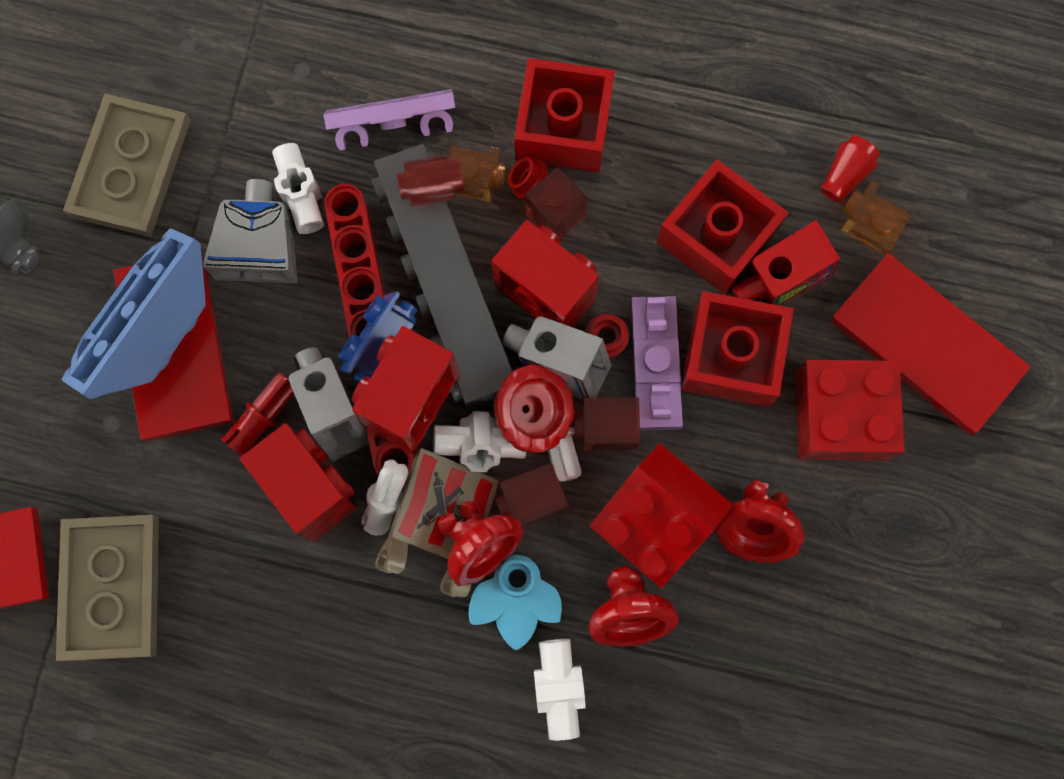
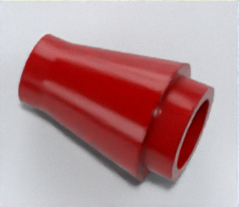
[820,135,880,203]

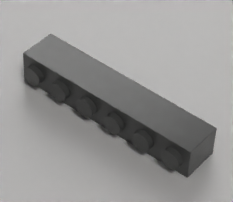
[371,144,512,412]

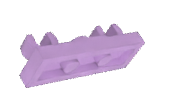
[323,89,455,151]
[631,296,683,431]

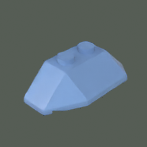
[61,228,206,399]

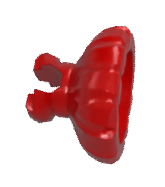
[493,365,575,453]
[715,480,805,563]
[438,500,524,587]
[589,566,679,647]

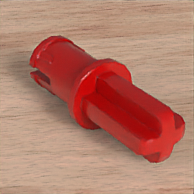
[221,373,295,456]

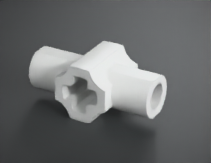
[272,143,324,234]
[433,411,526,472]
[534,639,586,741]

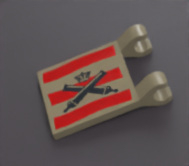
[375,448,499,598]

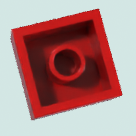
[514,58,615,172]
[656,159,789,295]
[491,220,599,328]
[681,291,794,408]
[352,325,460,454]
[795,360,905,461]
[239,423,358,542]
[590,443,733,588]

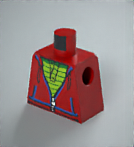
[731,220,840,306]

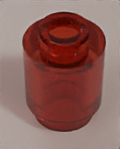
[396,155,465,207]

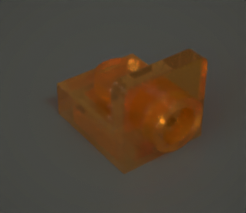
[440,146,507,203]
[841,181,912,255]

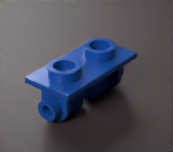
[338,291,418,383]

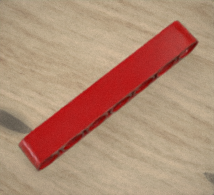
[325,184,416,487]

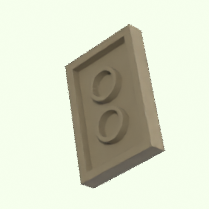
[63,94,191,237]
[56,515,159,661]

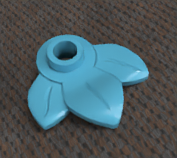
[468,555,562,650]

